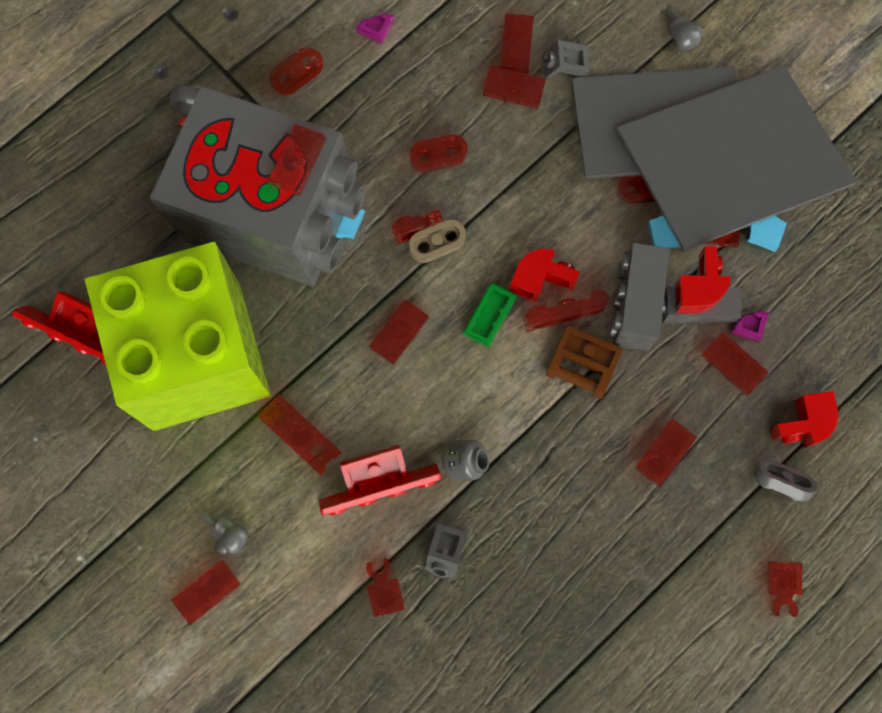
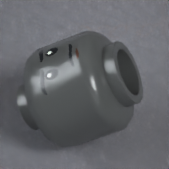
[441,440,489,481]

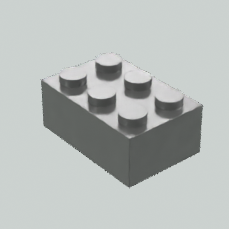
[609,243,670,352]

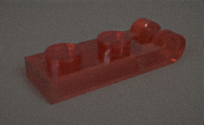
[523,290,609,332]
[257,394,341,475]

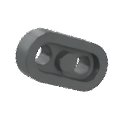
[754,459,817,502]

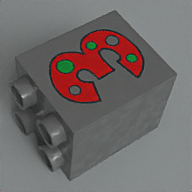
[150,86,366,287]

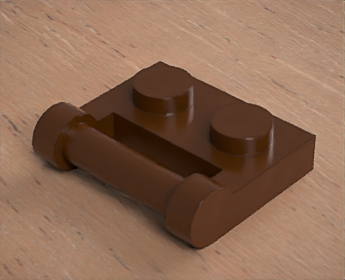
[545,325,623,400]

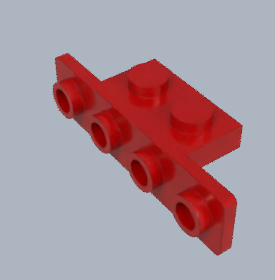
[12,291,106,365]
[319,444,442,516]

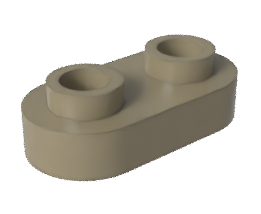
[409,220,466,263]

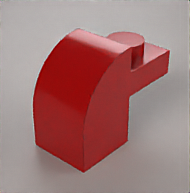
[675,246,731,314]
[509,249,580,302]
[770,391,838,448]

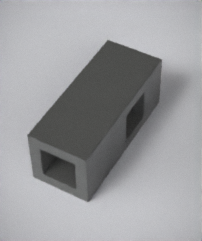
[662,286,741,324]

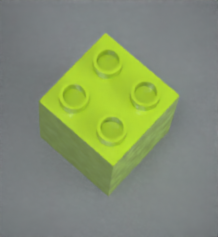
[85,241,271,431]

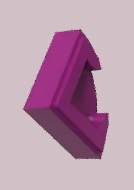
[356,14,394,44]
[730,311,769,343]

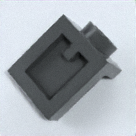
[542,40,589,79]
[425,524,468,578]

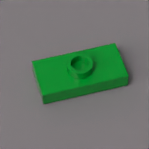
[462,282,518,349]

